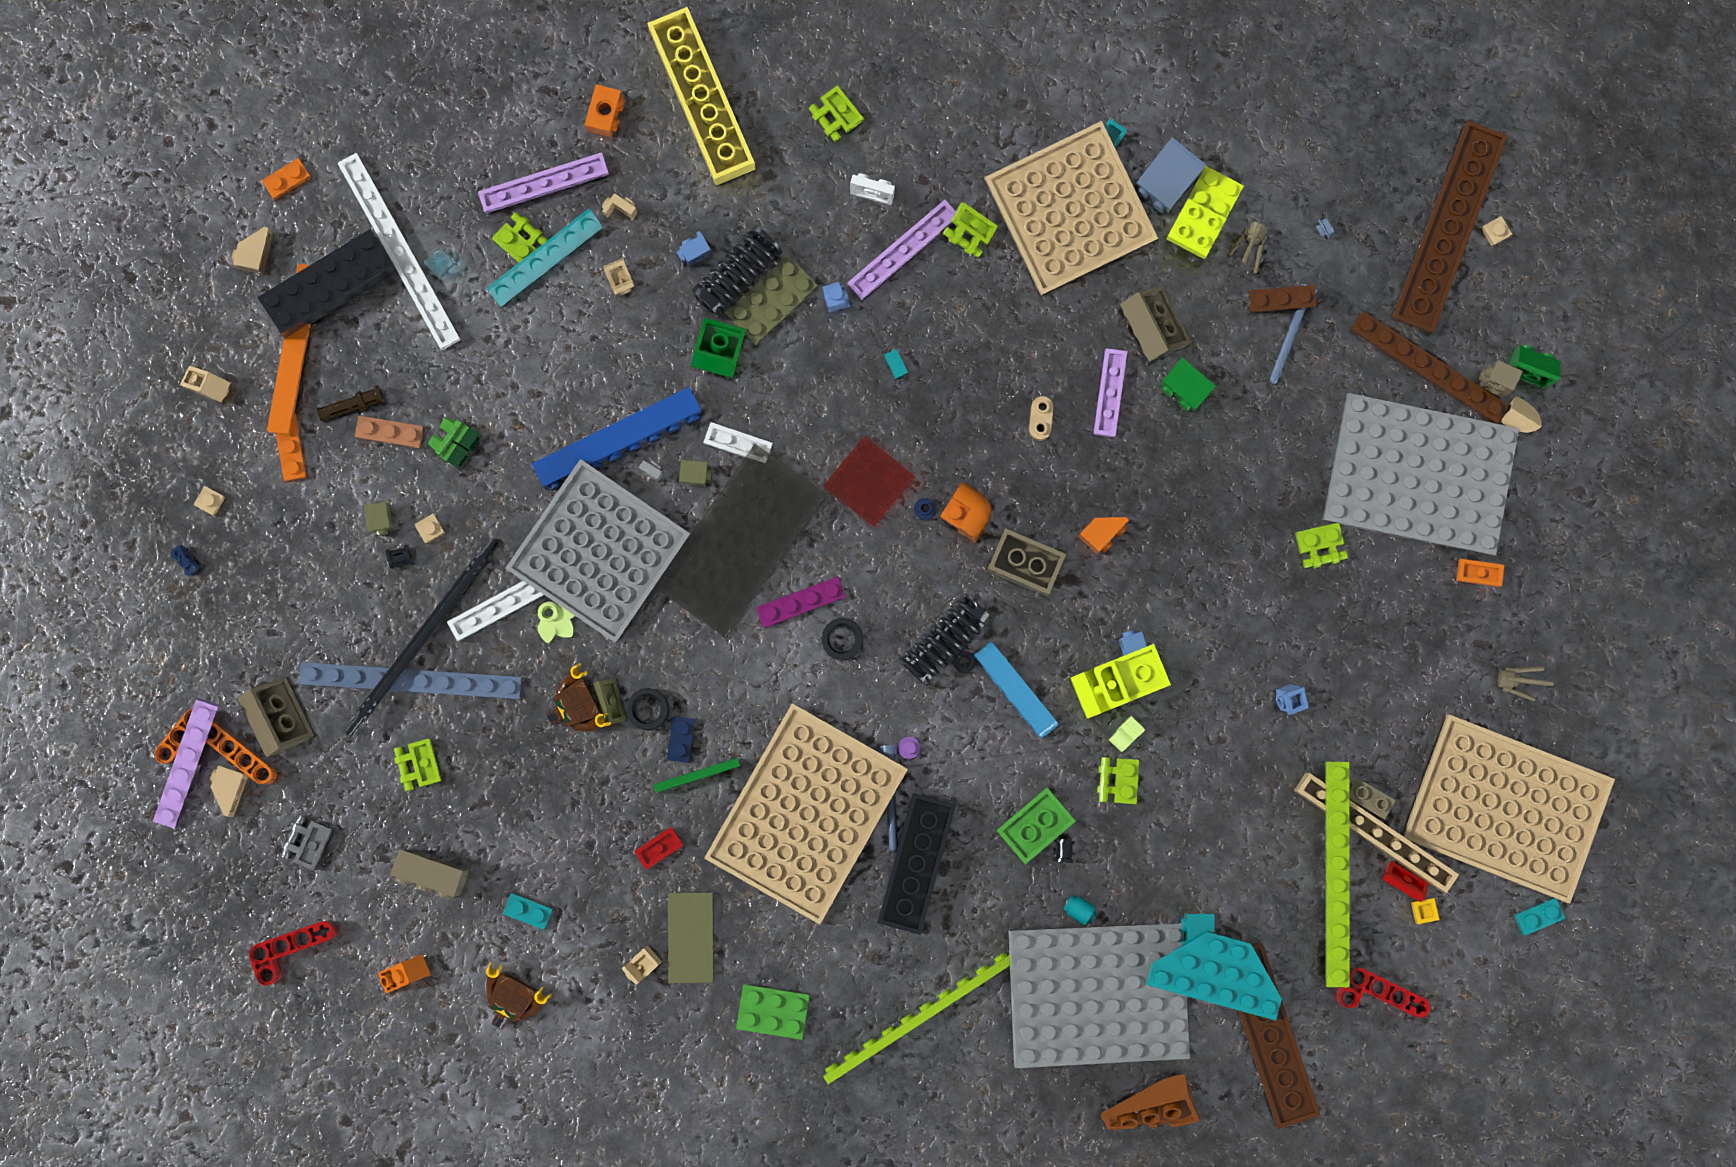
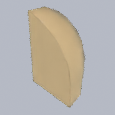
[1500,396,1542,433]

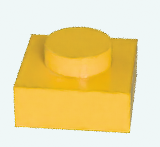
[1411,898,1439,924]

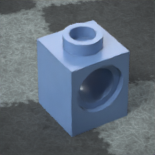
[1119,630,1147,656]

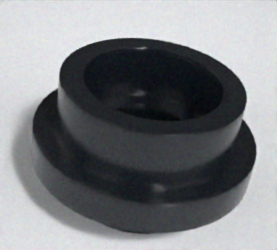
[954,651,976,673]

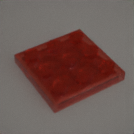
[823,436,915,528]

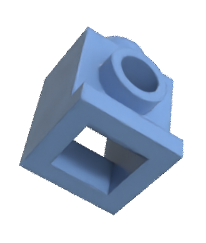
[676,231,712,267]
[822,282,850,313]
[1276,684,1309,715]

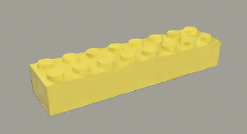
[647,7,755,186]

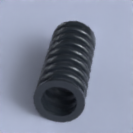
[690,225,782,318]
[899,593,993,687]

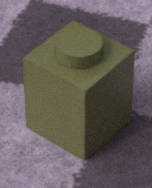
[679,460,712,487]
[363,502,394,536]

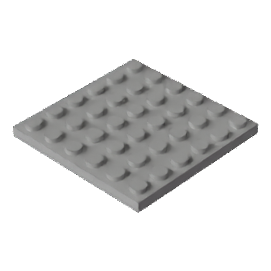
[505,459,690,643]

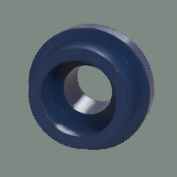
[914,498,936,520]

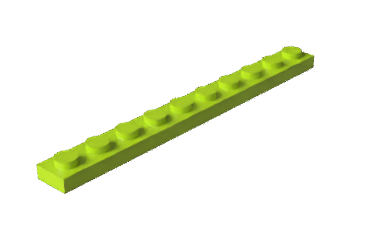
[1325,762,1350,987]
[823,952,1010,1084]

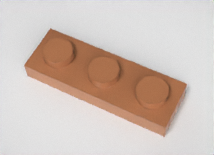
[355,416,424,449]

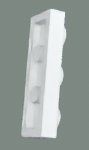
[703,422,773,465]

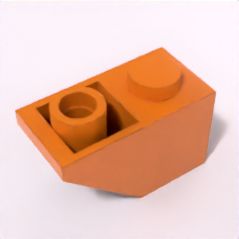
[1078,517,1129,554]
[378,954,431,994]

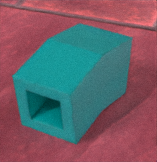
[884,349,908,379]

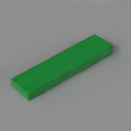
[653,758,741,793]

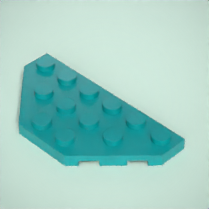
[1146,931,1282,1021]

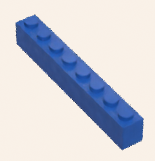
[532,387,702,491]

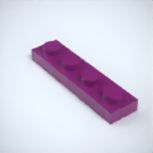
[756,577,846,628]

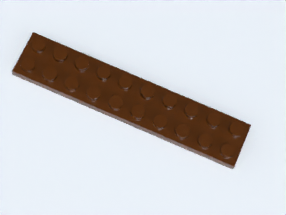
[1391,120,1508,334]

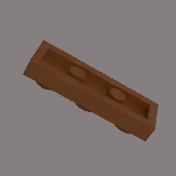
[1249,285,1317,313]

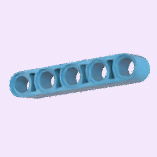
[973,641,1059,739]

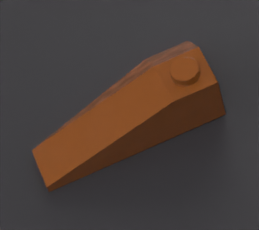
[1101,1074,1200,1130]

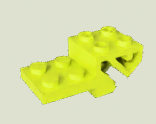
[1166,166,1244,259]
[1070,644,1171,719]

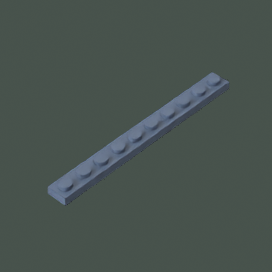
[299,662,522,700]

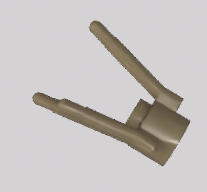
[1228,222,1267,274]
[1498,667,1554,701]

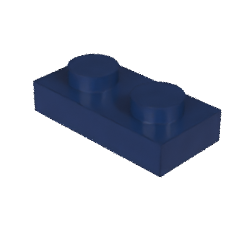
[667,716,695,763]

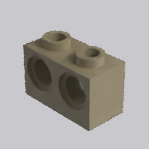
[1478,360,1523,398]
[1349,778,1396,820]

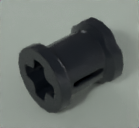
[386,545,413,569]
[1054,839,1075,863]

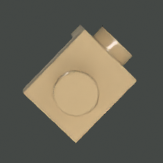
[602,193,637,220]
[603,258,635,295]
[622,945,662,985]

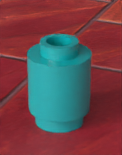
[1063,894,1097,926]

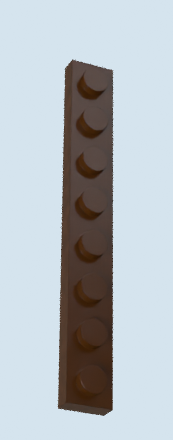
[1350,311,1509,424]

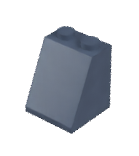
[1134,137,1206,215]

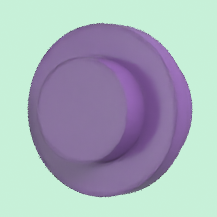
[898,737,920,759]

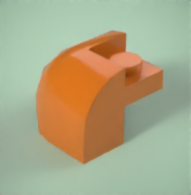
[940,482,991,543]

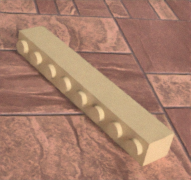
[1294,773,1459,893]

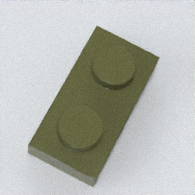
[594,678,627,724]

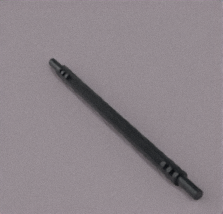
[344,538,498,738]

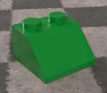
[691,317,746,378]
[1509,345,1561,389]
[1160,357,1216,413]

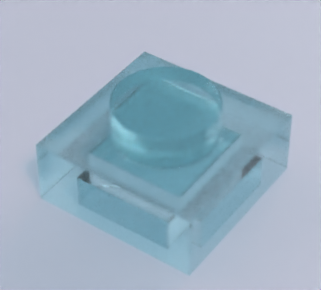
[423,248,455,279]

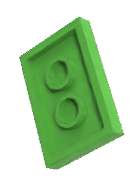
[996,787,1076,865]
[736,984,810,1040]

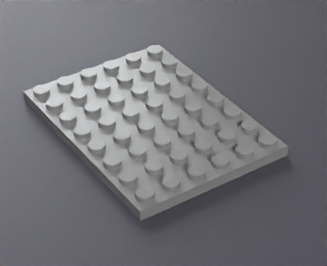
[1323,393,1519,556]
[1009,923,1190,1068]

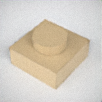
[1481,216,1512,246]
[194,486,225,516]
[414,513,445,544]

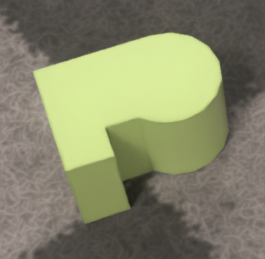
[1109,716,1145,752]

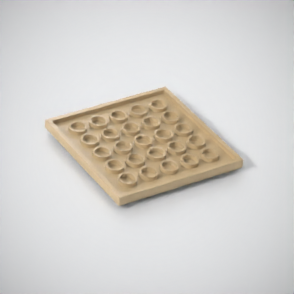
[984,121,1158,295]

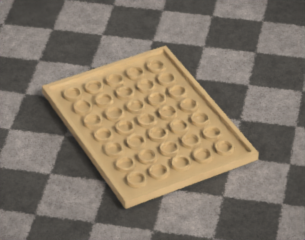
[704,703,908,924]
[1403,715,1615,904]

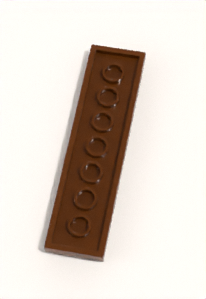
[1237,943,1321,1129]

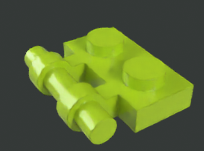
[809,85,864,142]
[943,203,998,257]
[492,212,548,263]
[1295,523,1348,568]
[394,738,442,792]
[1097,757,1139,804]

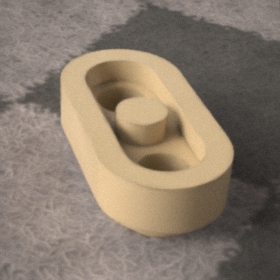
[1029,396,1053,441]

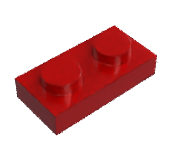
[634,827,684,870]
[1382,861,1429,902]

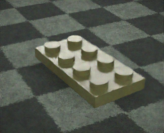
[725,255,818,346]

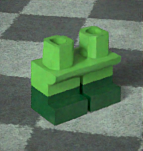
[428,417,482,471]

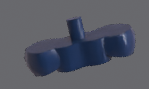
[171,545,198,576]

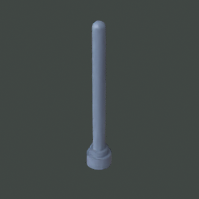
[1270,284,1318,384]
[879,745,898,852]

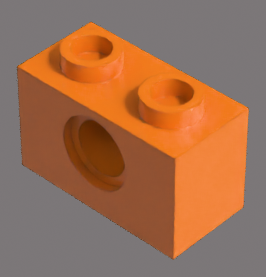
[584,84,625,138]

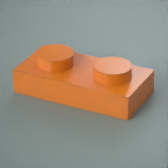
[261,158,311,200]
[1456,559,1504,587]

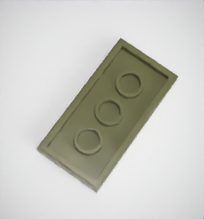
[668,892,713,983]

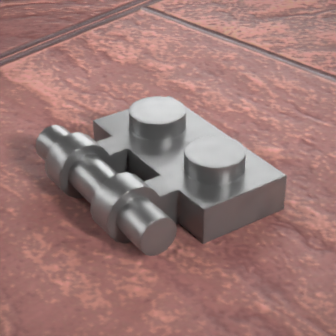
[280,815,333,871]

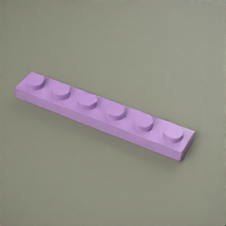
[478,152,609,214]
[847,200,956,301]
[153,698,219,828]

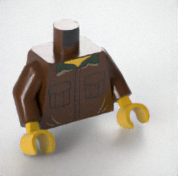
[546,663,611,732]
[485,962,551,1029]

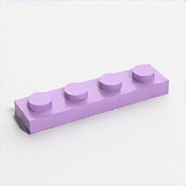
[1093,348,1127,438]

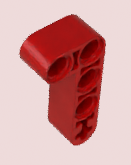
[249,920,338,986]
[1336,967,1431,1018]

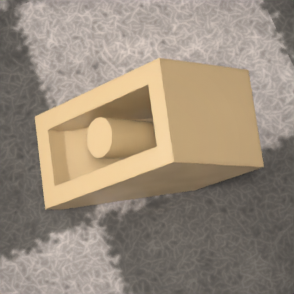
[232,227,273,275]
[180,366,230,402]
[210,766,248,817]

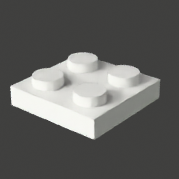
[850,174,895,205]

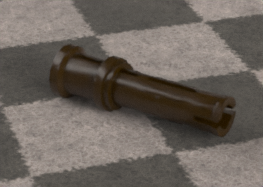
[317,385,385,422]

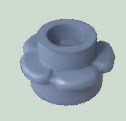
[1316,218,1335,238]

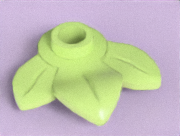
[538,602,575,643]

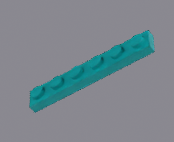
[486,209,603,307]

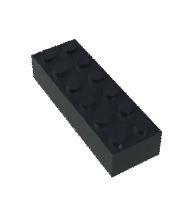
[257,229,396,339]
[877,793,956,935]

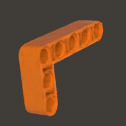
[154,709,277,784]

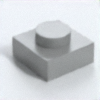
[639,460,663,482]

